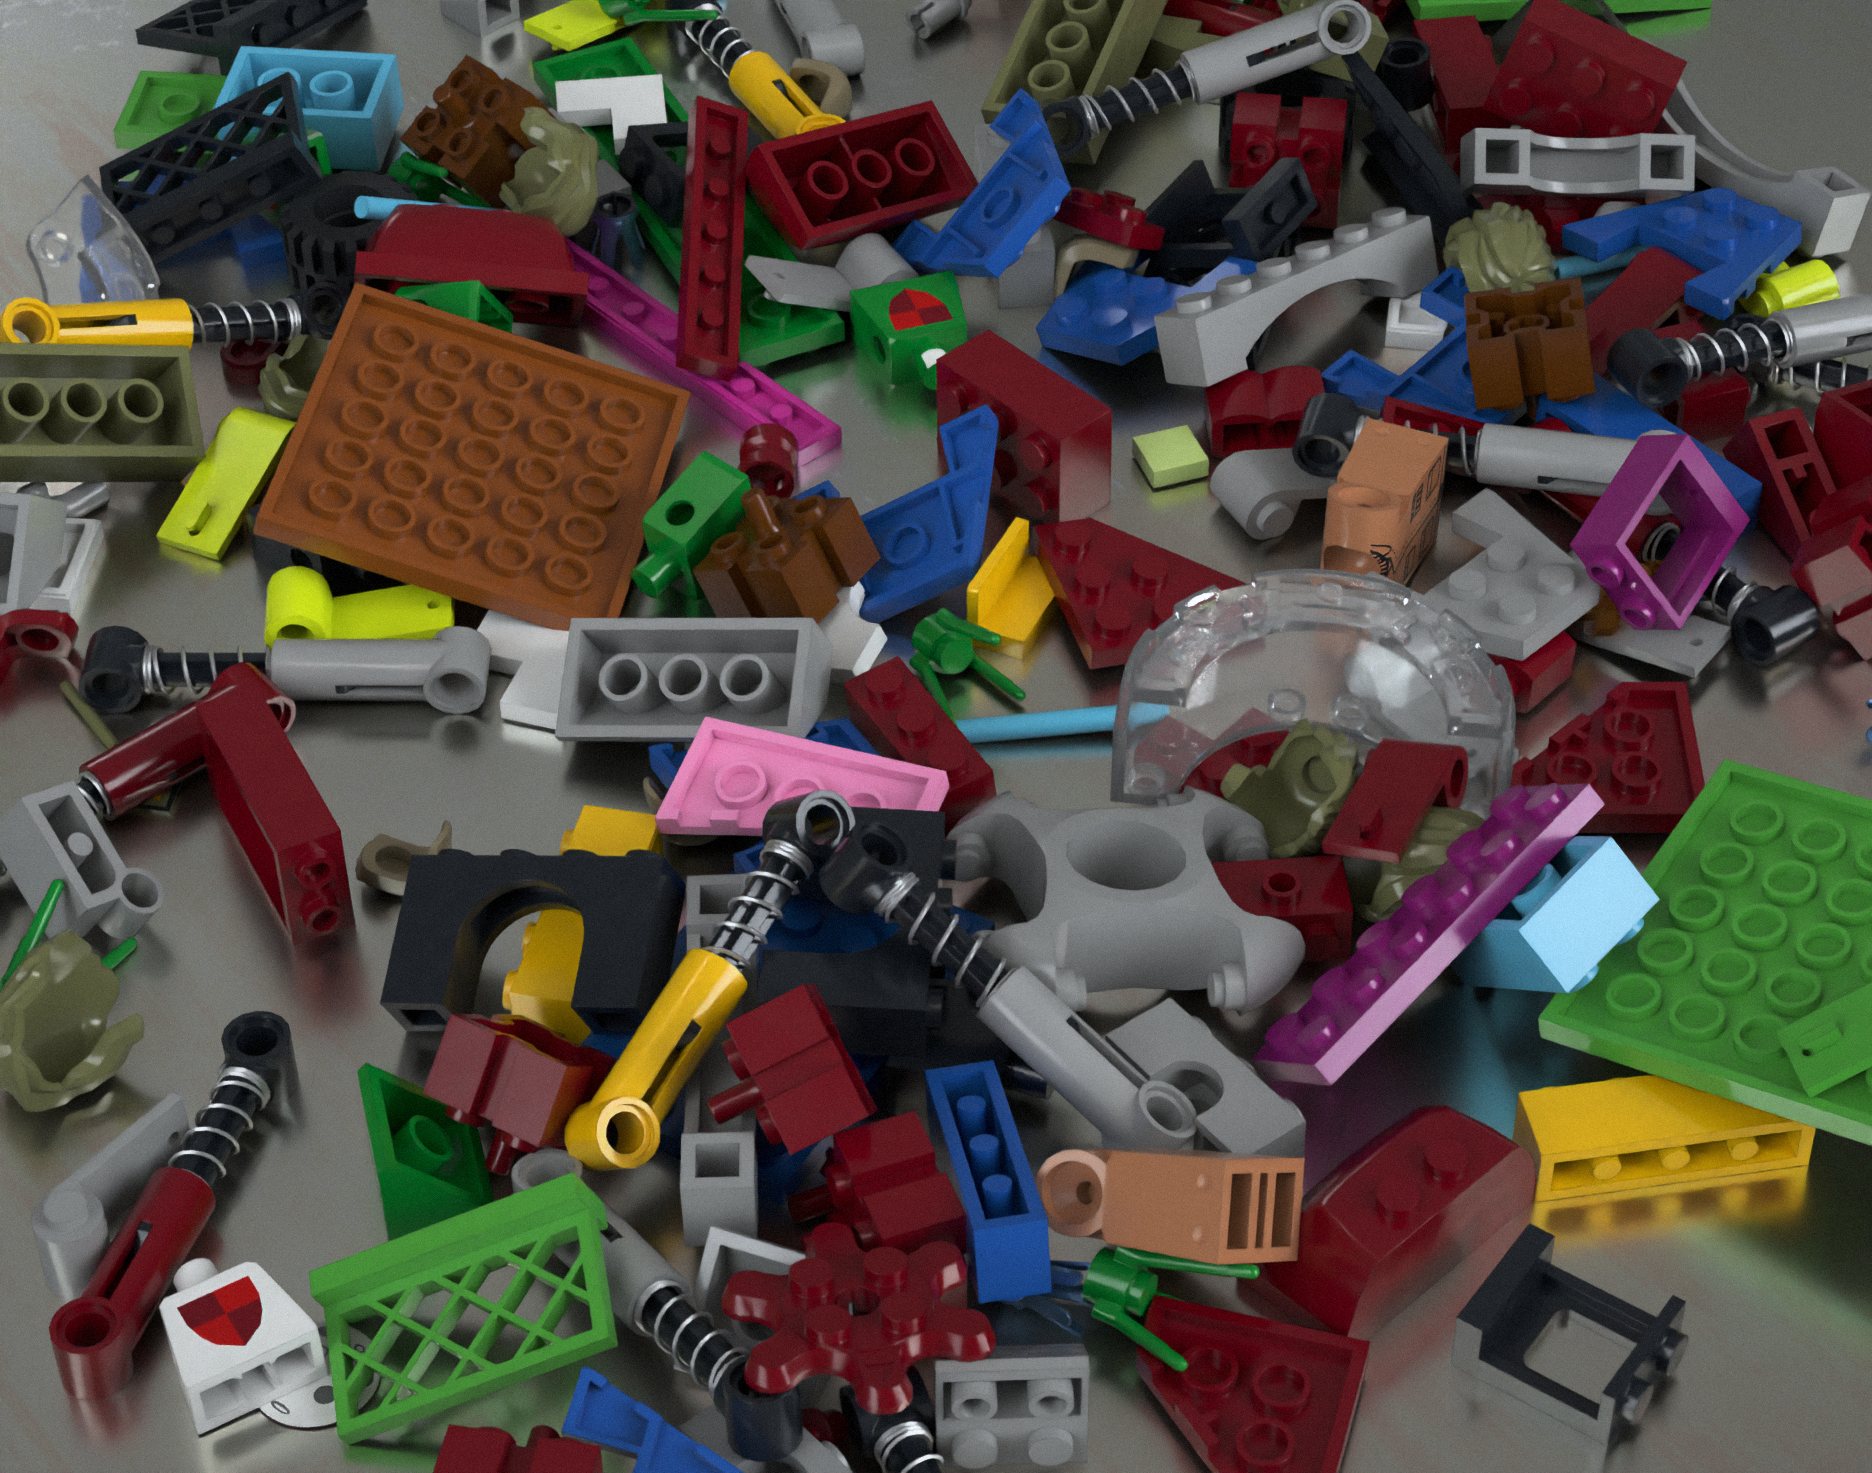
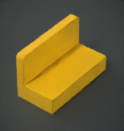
[966,517,1060,660]

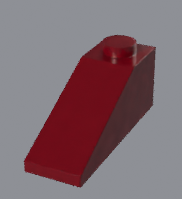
[1722,406,1837,562]

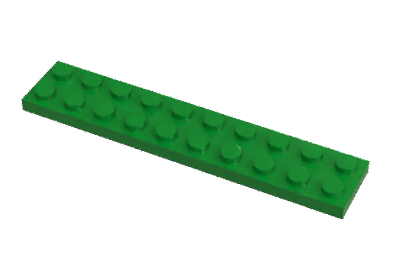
[532,37,845,367]

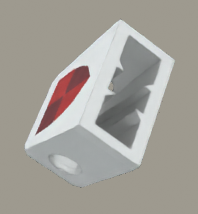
[159,1258,328,1435]

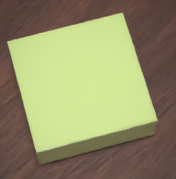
[1132,425,1209,488]

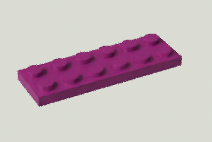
[1251,783,1605,1086]

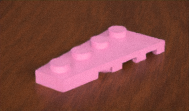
[654,716,950,836]

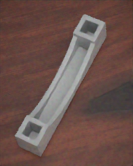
[1643,39,1872,258]
[1154,207,1439,387]
[680,874,759,1247]

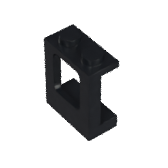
[619,121,765,229]
[1145,157,1318,268]
[1451,1223,1689,1446]

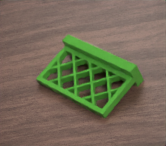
[309,1172,618,1445]

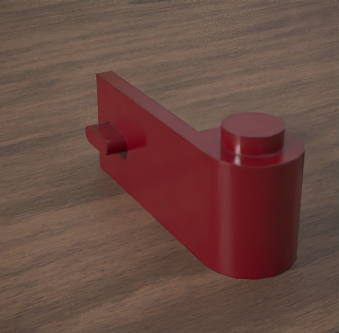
[1586,246,1705,380]
[1322,737,1468,864]

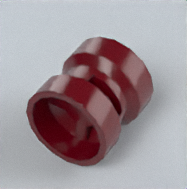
[737,423,799,498]

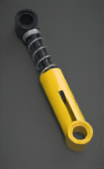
[665,0,846,140]
[0,282,350,351]
[564,790,855,1172]

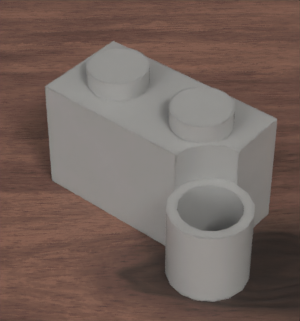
[0,780,164,939]

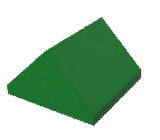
[357,1063,494,1241]

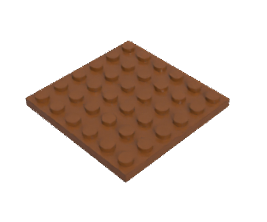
[253,282,691,631]

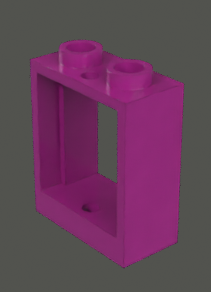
[1570,434,1750,631]

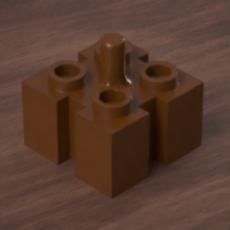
[400,54,557,209]
[1464,277,1596,419]
[692,488,881,624]

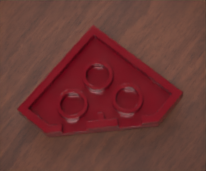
[1031,518,1267,669]
[1505,682,1705,833]
[1136,1295,1371,1473]

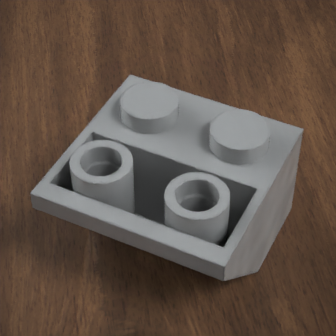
[933,1343,1089,1469]

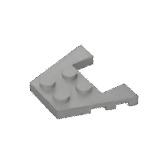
[1335,488,1600,661]

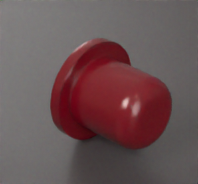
[802,1407,849,1446]

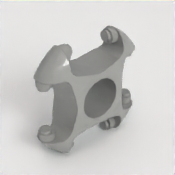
[946,786,1306,1017]

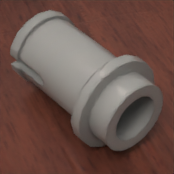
[906,0,972,39]

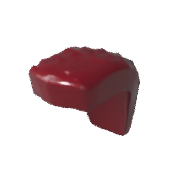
[0,608,79,686]

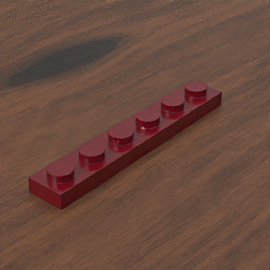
[676,95,749,382]

